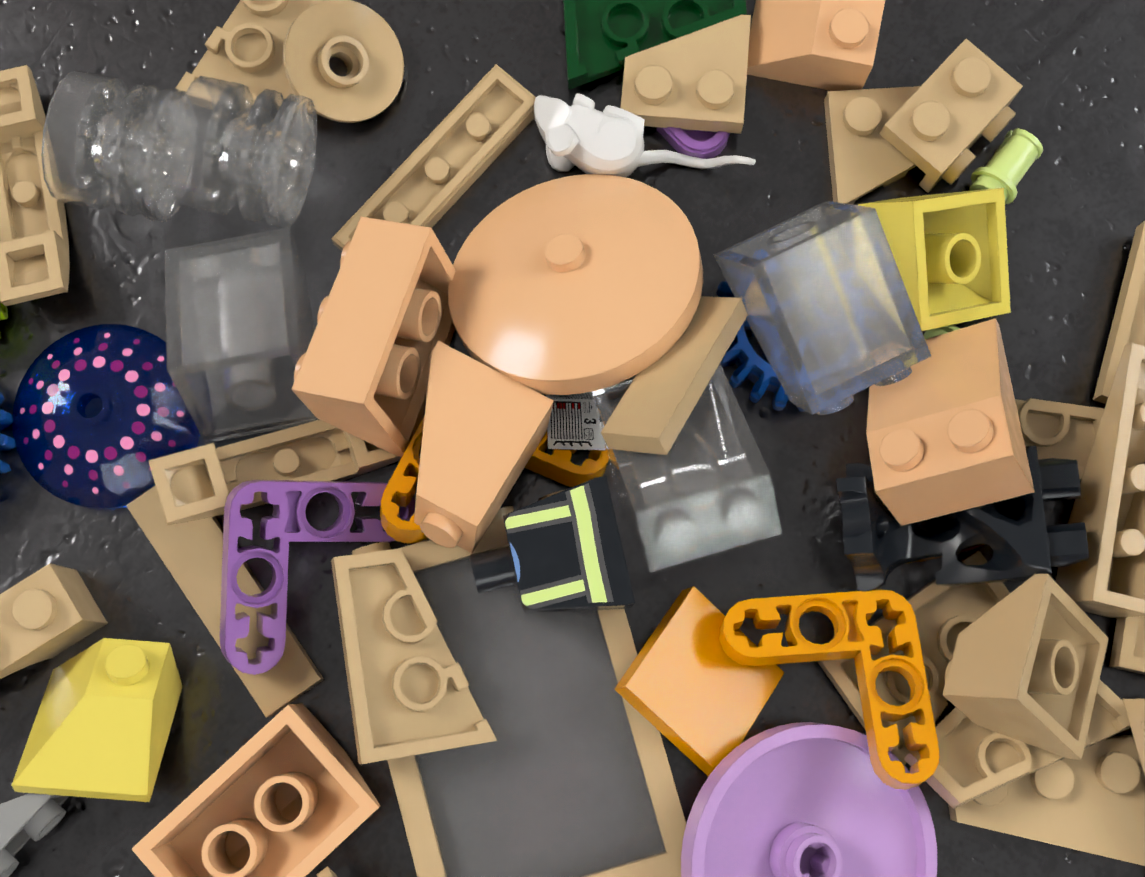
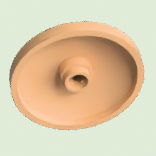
[448,174,703,395]

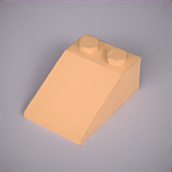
[866,318,1035,526]

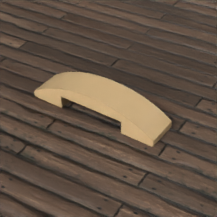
[0,65,70,306]
[149,420,402,525]

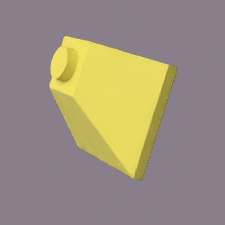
[858,188,1011,331]
[12,638,183,802]

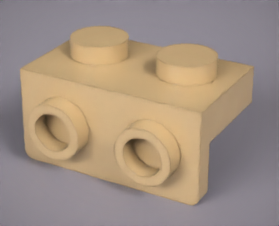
[880,39,1023,193]

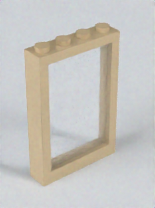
[352,489,686,877]

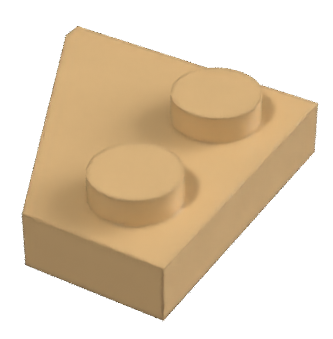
[621,14,751,134]
[824,86,921,211]

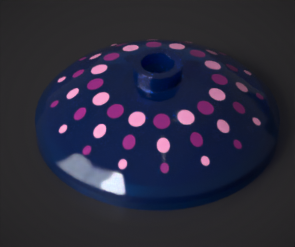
[12,324,203,510]

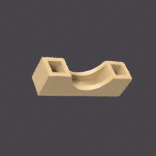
[0,563,108,679]

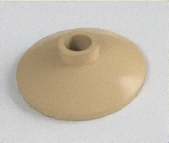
[283,0,404,123]

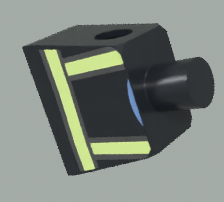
[470,475,635,613]

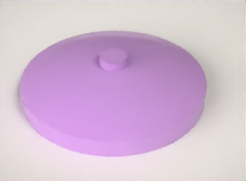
[681,722,938,877]

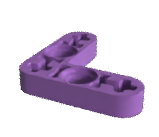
[220,480,416,675]

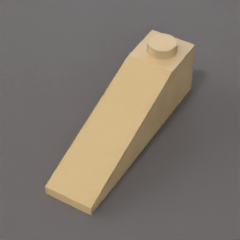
[1056,343,1145,618]

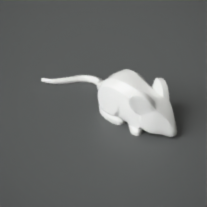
[534,93,756,177]

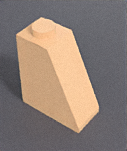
[414,341,554,554]

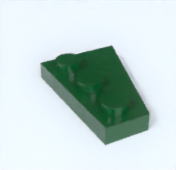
[563,0,747,90]

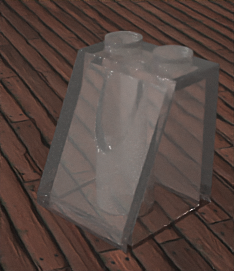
[714,201,931,415]
[165,227,320,443]
[592,364,782,572]

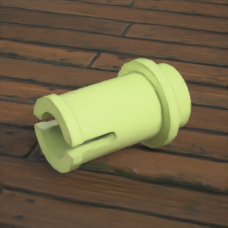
[969,128,1043,204]

